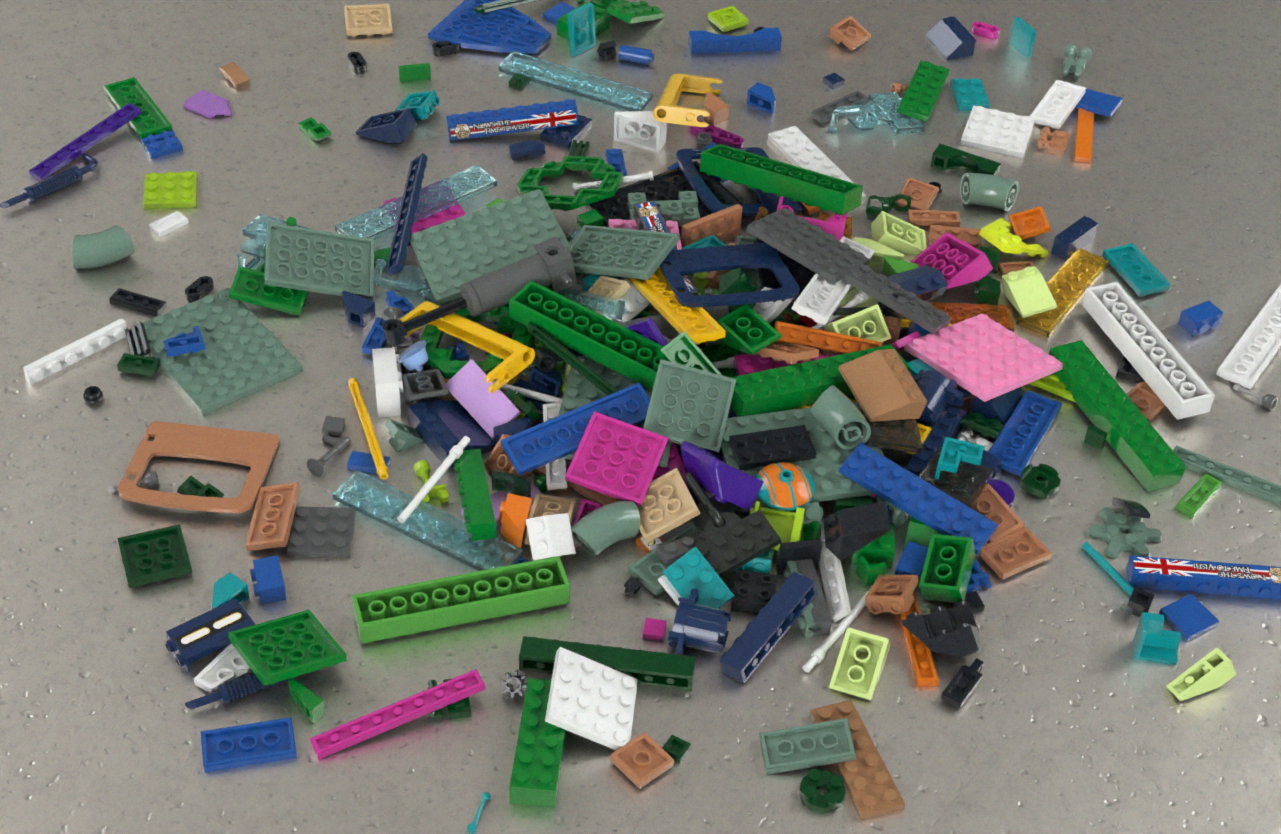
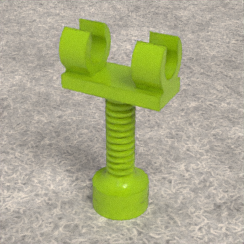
[414,460,449,508]

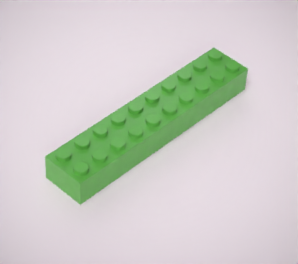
[352,556,570,644]

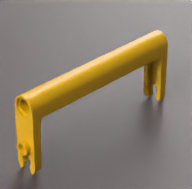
[653,74,723,127]
[399,301,535,393]

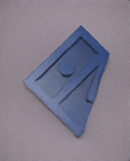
[163,326,205,357]

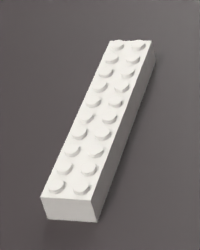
[1082,282,1215,420]

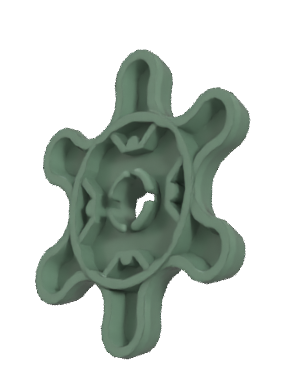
[1087,507,1162,559]

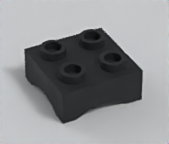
[731,569,778,613]

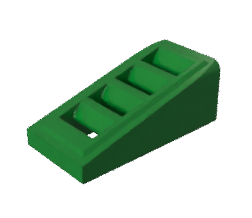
[288,678,325,723]

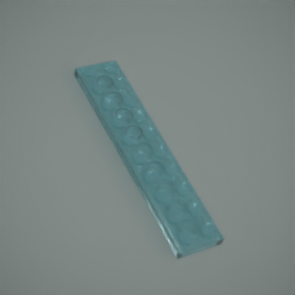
[498,51,653,111]
[335,165,497,240]
[333,470,523,571]

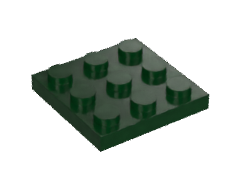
[117,524,192,588]

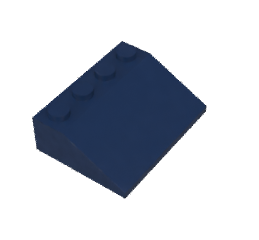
[408,400,496,470]

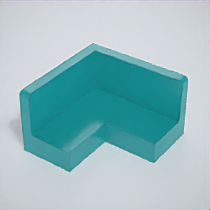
[935,437,985,480]
[1133,612,1181,665]

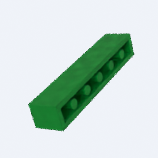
[454,449,497,541]

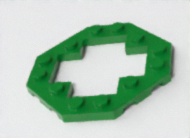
[517,156,623,211]
[420,305,533,378]

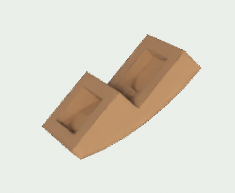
[219,62,250,89]

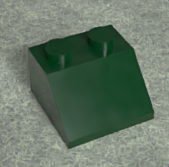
[718,268,757,313]

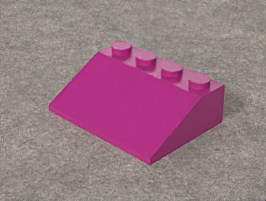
[911,232,993,289]

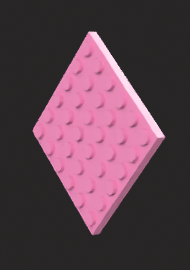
[904,314,1063,402]

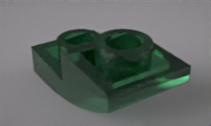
[492,471,531,498]

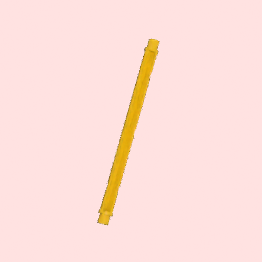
[348,378,389,480]

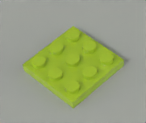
[143,171,198,210]

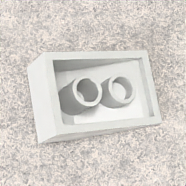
[614,111,667,152]

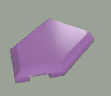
[183,89,232,118]

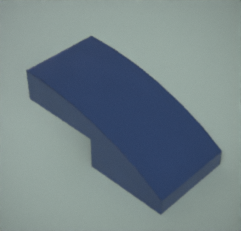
[509,141,546,160]

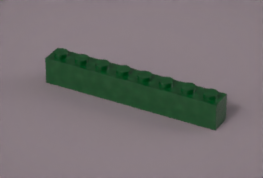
[519,636,695,691]

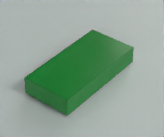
[398,63,431,82]

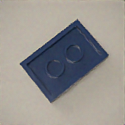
[540,115,592,149]

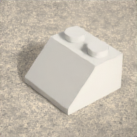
[526,513,576,561]

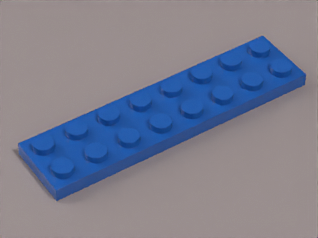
[501,383,650,476]
[839,442,998,555]

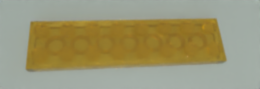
[1016,248,1109,338]

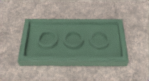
[759,718,856,775]

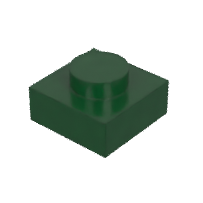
[509,74,530,91]

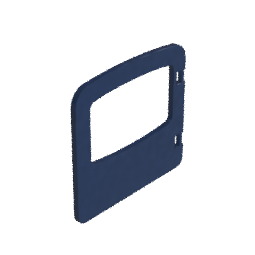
[676,147,804,216]
[660,243,800,307]

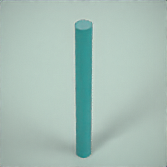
[1082,542,1134,596]

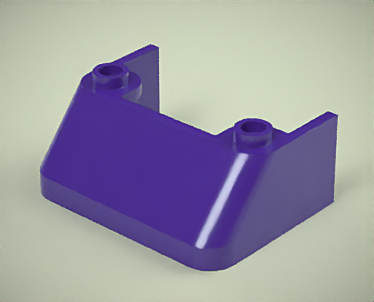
[680,440,764,511]

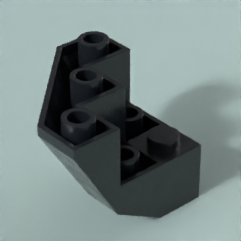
[901,601,982,657]

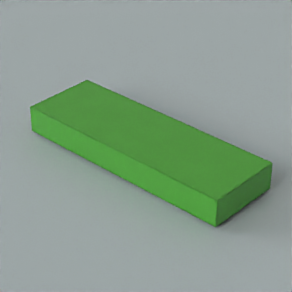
[1175,473,1223,518]

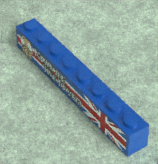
[446,99,579,141]
[1126,555,1281,599]

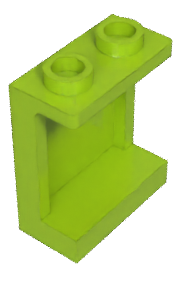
[750,501,805,551]

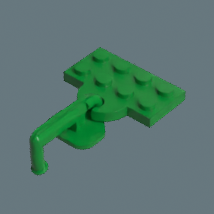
[577,0,665,24]
[229,217,308,316]

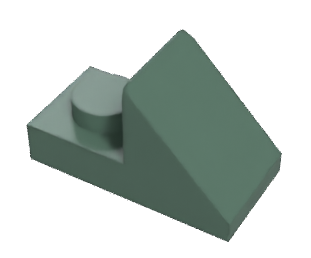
[384,419,424,452]

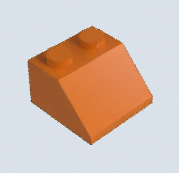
[498,493,532,554]

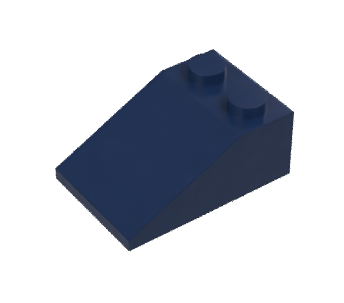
[355,108,417,144]

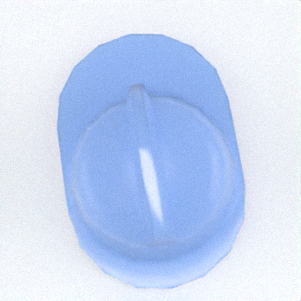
[399,340,429,372]

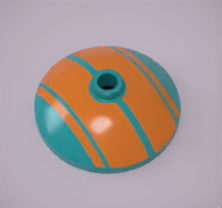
[756,462,815,511]

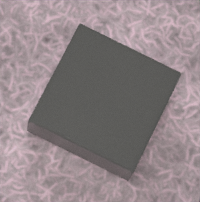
[322,416,346,436]

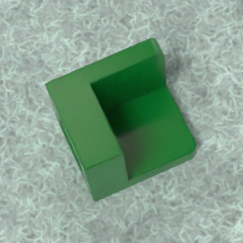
[856,556,887,587]

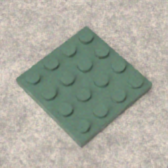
[643,359,736,454]

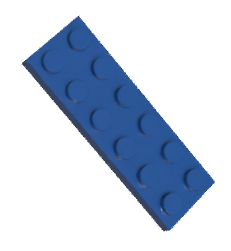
[989,390,1062,477]

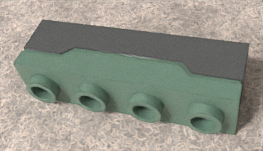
[783,559,832,638]

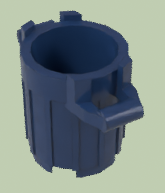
[911,369,964,427]
[668,588,731,655]

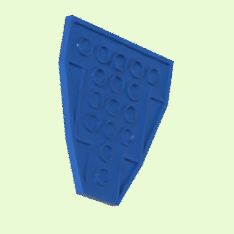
[428,0,551,54]

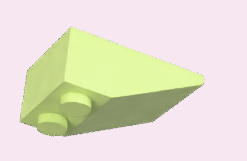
[871,211,927,255]
[1002,266,1057,318]
[829,627,890,701]

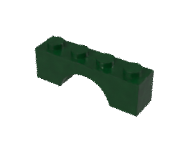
[930,144,1001,176]
[973,247,1001,306]

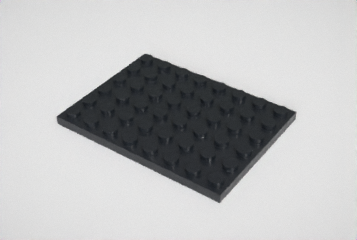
[585,161,755,240]

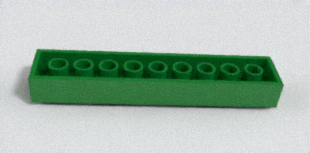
[700,144,863,215]
[509,281,664,390]
[1049,340,1186,492]
[730,344,910,417]

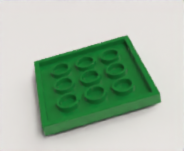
[228,610,346,686]

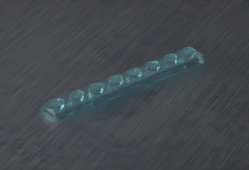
[558,287,625,320]

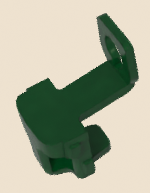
[865,194,911,218]

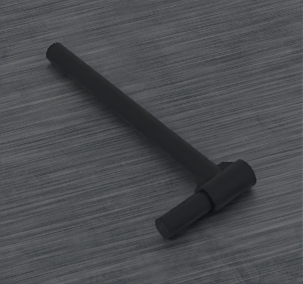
[833,302,900,318]

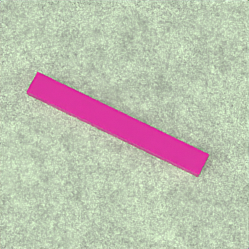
[310,669,486,760]

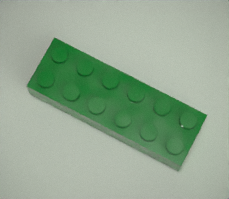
[509,678,567,808]

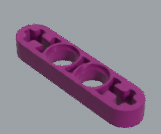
[688,119,744,148]

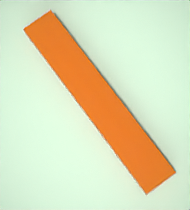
[1074,107,1094,164]
[775,321,883,354]
[898,590,939,687]

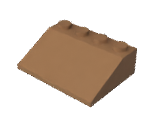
[838,349,928,422]

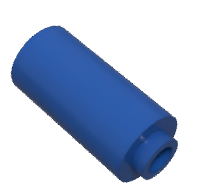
[618,45,654,65]

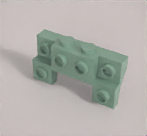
[628,191,700,227]

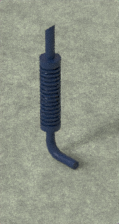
[0,154,98,208]
[185,673,298,709]

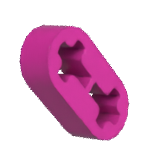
[971,22,1000,39]

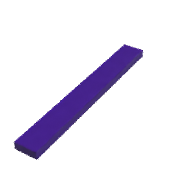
[29,103,141,181]

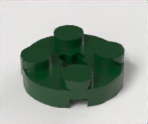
[1020,464,1061,499]
[799,769,846,813]

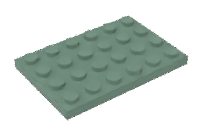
[264,222,374,301]
[569,225,679,280]

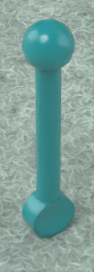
[467,792,491,834]

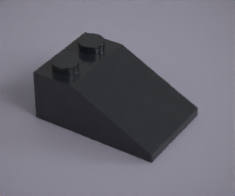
[823,501,891,561]

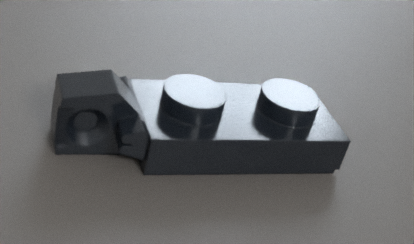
[941,658,984,709]

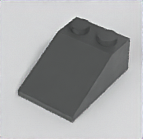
[402,369,448,403]

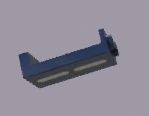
[164,599,256,673]

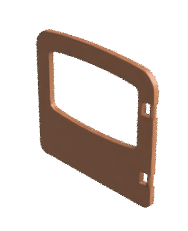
[118,421,280,513]

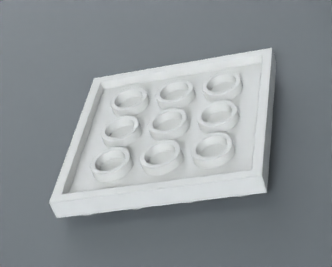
[960,106,1035,158]
[545,647,638,750]

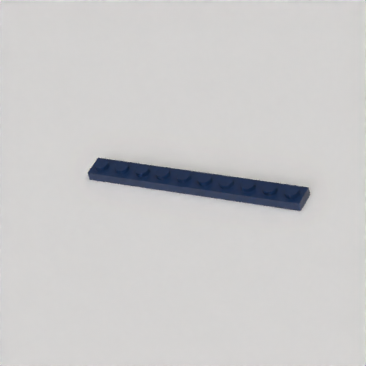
[385,153,428,276]

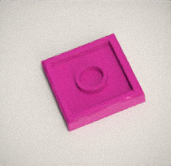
[891,331,921,352]

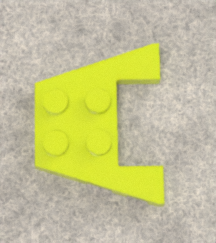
[979,218,1049,258]

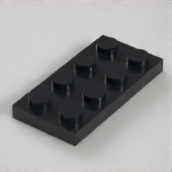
[728,425,817,470]

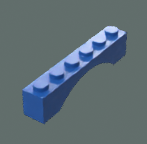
[688,28,782,54]

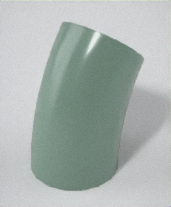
[960,173,1019,211]
[72,225,135,269]
[810,385,871,450]
[571,500,640,556]

